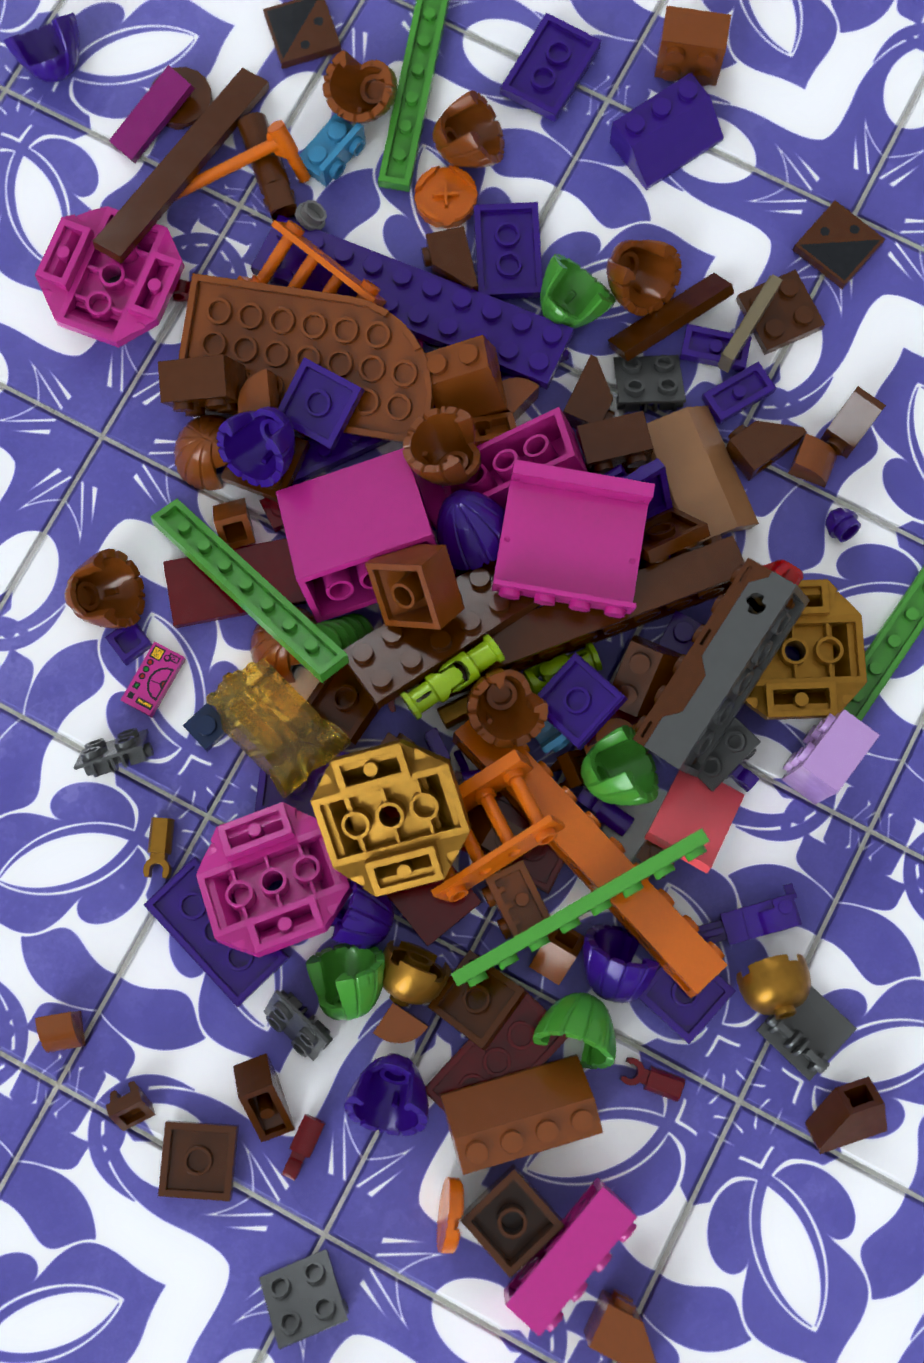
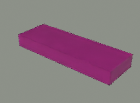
[109,65,195,164]

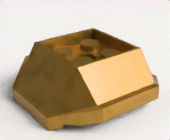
[744,579,867,720]
[310,739,471,897]

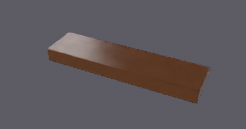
[608,273,734,361]

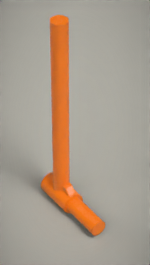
[175,120,311,201]

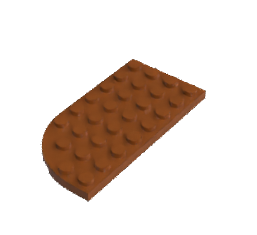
[178,273,434,443]

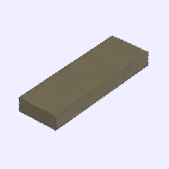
[718,274,782,373]

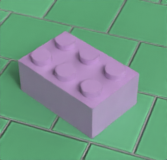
[781,709,880,805]

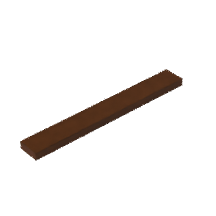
[93,67,269,264]

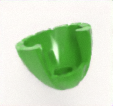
[540,254,616,329]
[580,725,659,806]
[306,943,385,1021]
[533,992,616,1069]

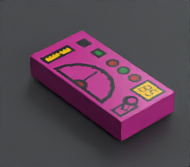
[121,641,186,717]

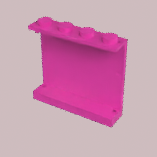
[491,459,655,618]

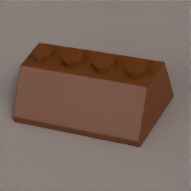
[440,1054,603,1175]

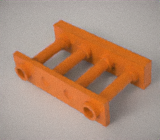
[237,220,386,307]
[431,749,566,902]

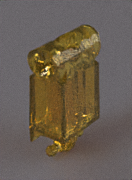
[206,658,351,799]

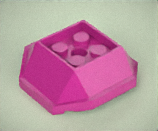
[35,206,185,348]
[196,802,352,958]

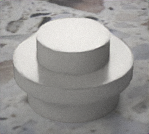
[295,200,327,231]

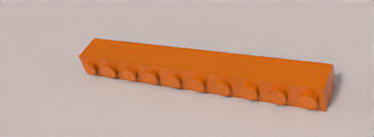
[452,719,728,998]

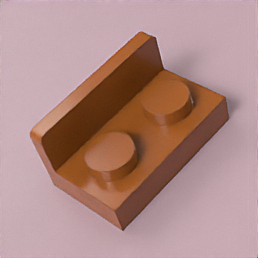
[481,860,550,940]

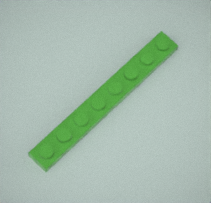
[378,0,450,192]
[150,499,349,683]
[451,828,710,988]

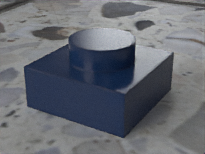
[182,702,233,752]

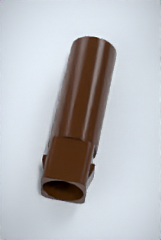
[237,112,297,221]

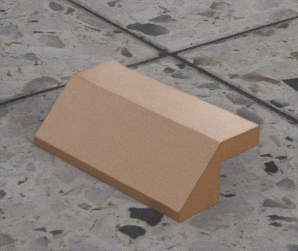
[647,406,759,547]

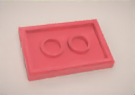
[644,770,745,874]

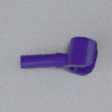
[453,750,481,782]

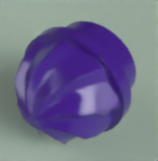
[825,507,861,542]

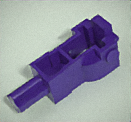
[697,883,802,945]

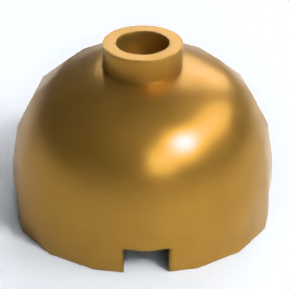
[383,940,452,1007]
[736,954,811,1020]

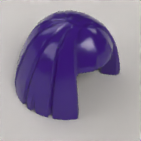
[4,12,80,82]
[216,406,295,487]
[437,489,505,571]
[331,878,394,949]
[583,925,659,1003]
[344,1053,429,1136]

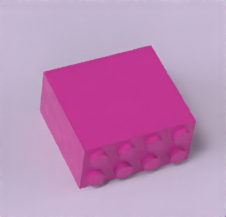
[276,448,438,623]

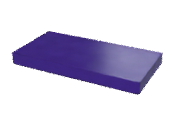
[143,856,290,1007]

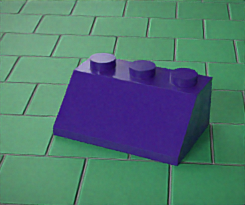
[609,72,724,190]

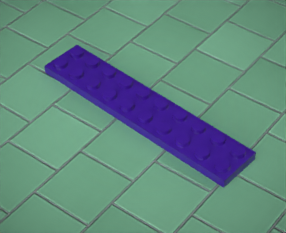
[251,215,574,389]

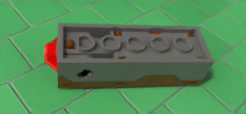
[633,557,810,777]

